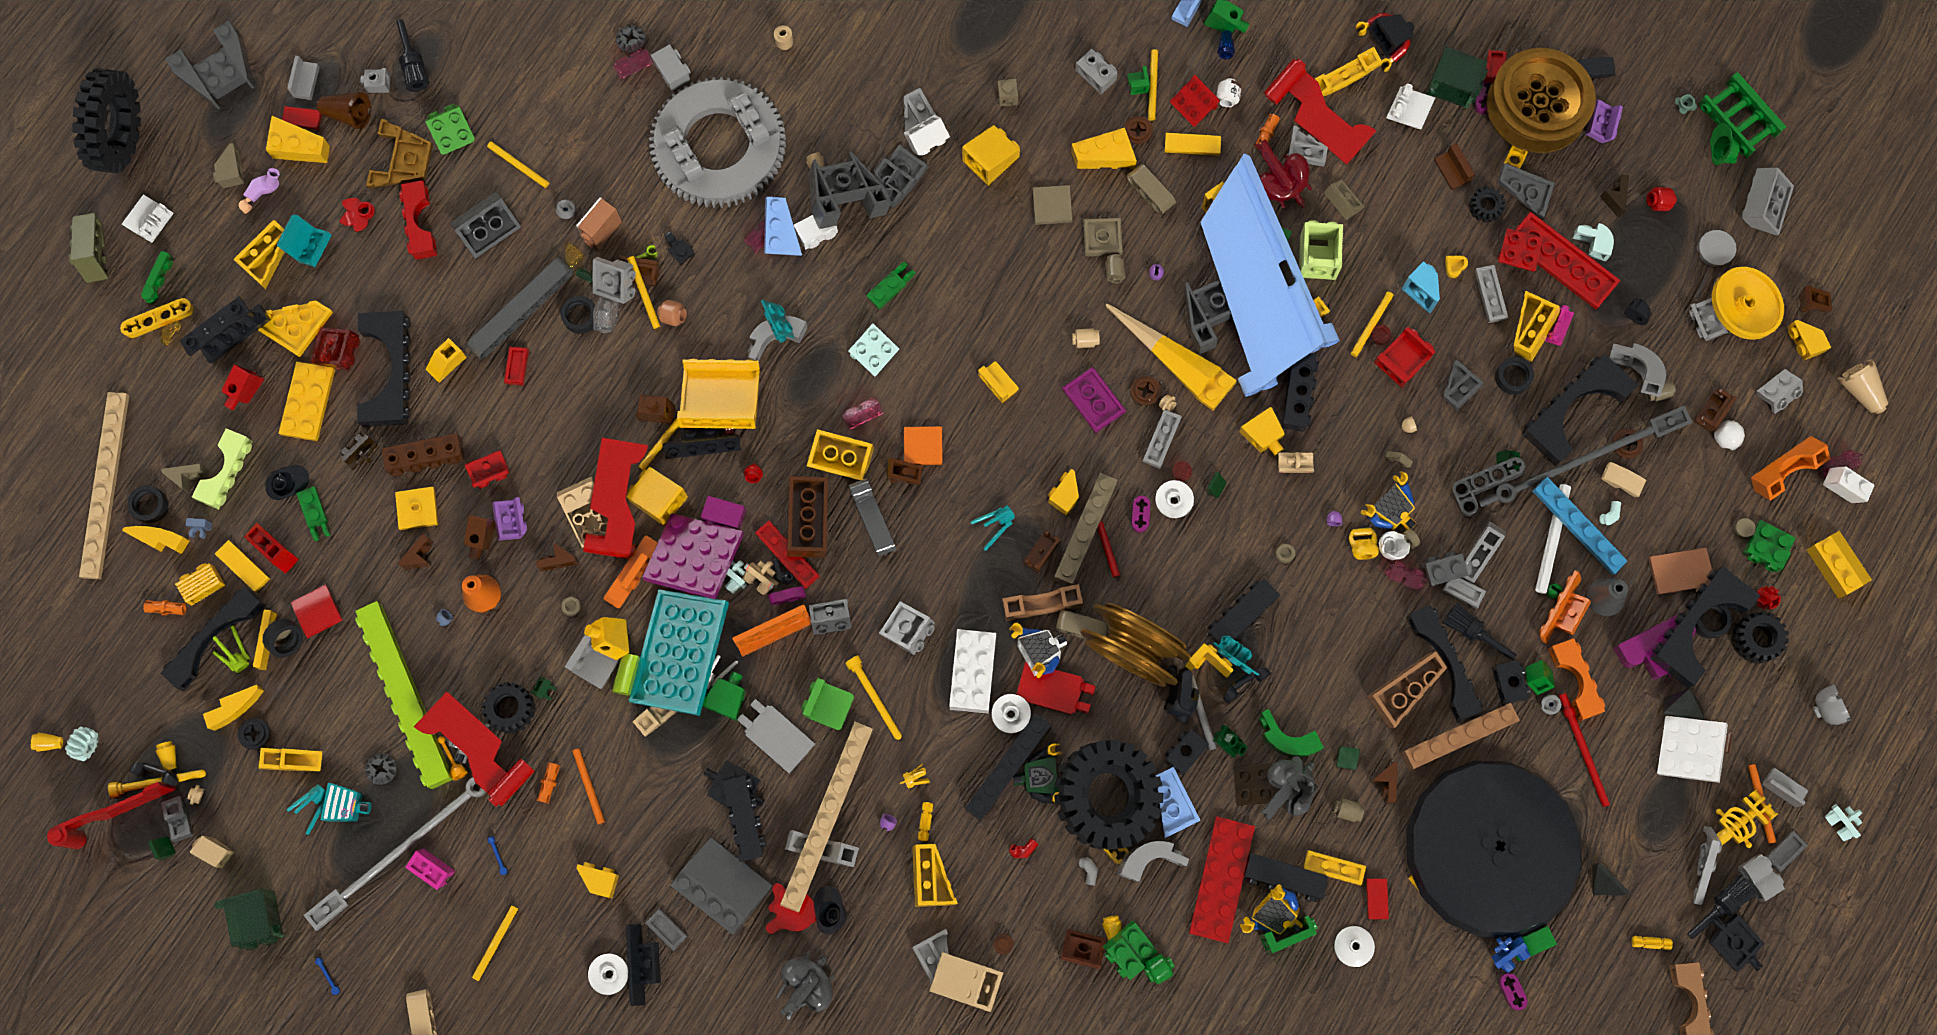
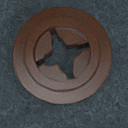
[1123,116,1153,145]
[1131,376,1161,406]
[1612,429,1643,459]

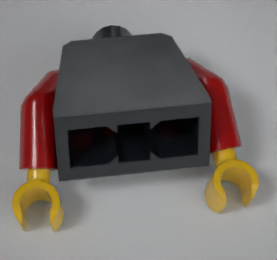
[1356,12,1415,72]

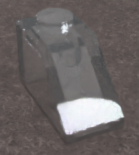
[593,296,620,333]

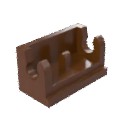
[620,256,660,286]
[1693,389,1737,433]
[1022,530,1060,574]

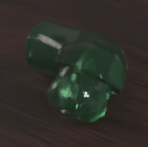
[576,268,593,282]

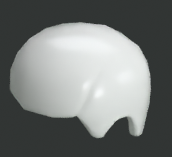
[1714,420,1745,450]
[1379,531,1410,560]

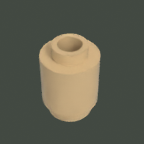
[774,26,793,50]
[1072,328,1100,348]

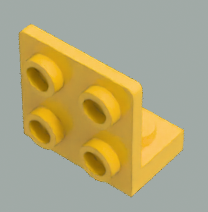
[1185,643,1233,678]

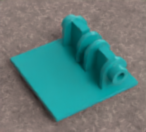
[761,300,794,343]
[1213,636,1259,676]

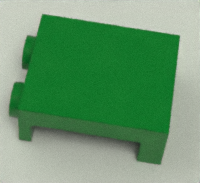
[1259,915,1318,954]

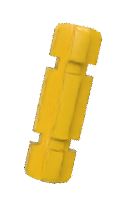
[918,802,933,841]
[1632,936,1673,950]

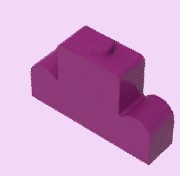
[1613,612,1696,680]

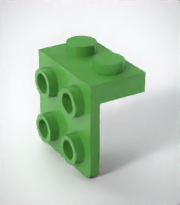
[425,103,475,154]
[801,678,854,730]

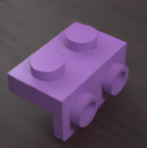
[1585,100,1623,143]
[492,497,527,541]

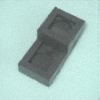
[161,796,194,842]

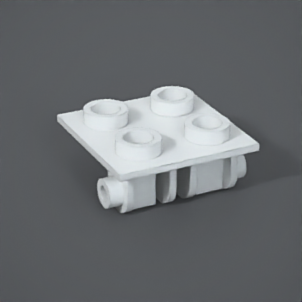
[1386,84,1435,130]
[122,195,174,243]

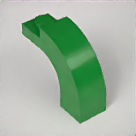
[1259,709,1324,758]

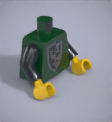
[1013,743,1062,804]

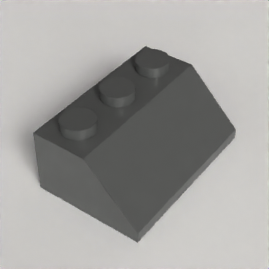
[450,192,521,259]

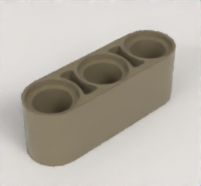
[1127,164,1176,215]
[1055,610,1109,640]

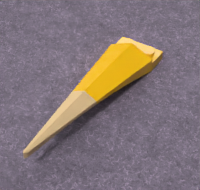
[1106,304,1236,411]

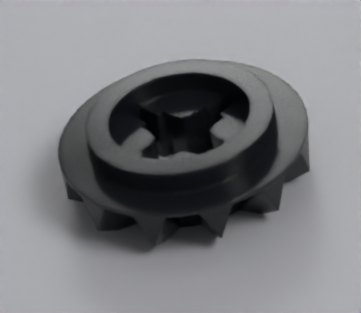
[238,718,270,750]

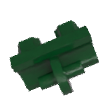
[1213,724,1248,758]

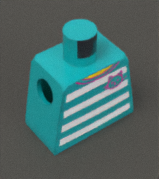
[320,783,371,822]

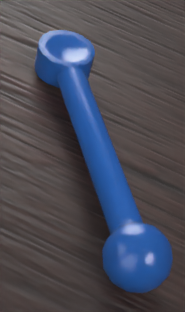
[487,836,508,875]
[315,957,340,995]

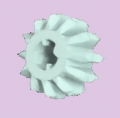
[65,726,99,761]

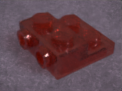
[310,327,360,370]

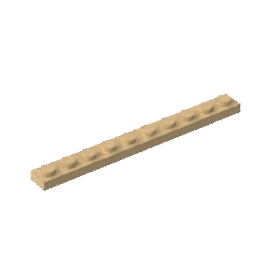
[79,392,129,579]
[780,722,873,913]

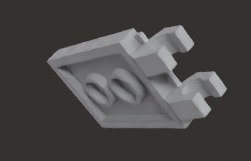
[737,699,816,774]

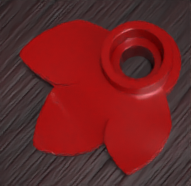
[339,198,375,232]

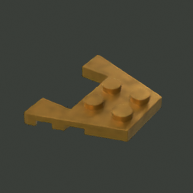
[366,119,433,189]

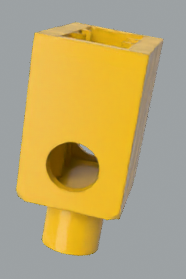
[1239,407,1284,456]
[584,617,629,660]

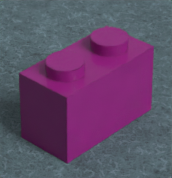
[701,496,746,530]

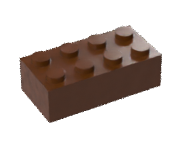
[787,476,828,558]

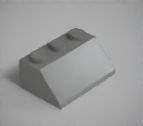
[1742,168,1794,235]

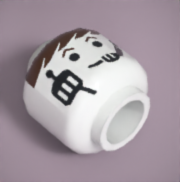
[1216,78,1242,107]

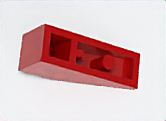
[244,523,299,574]

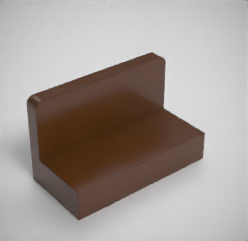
[1434,143,1475,190]

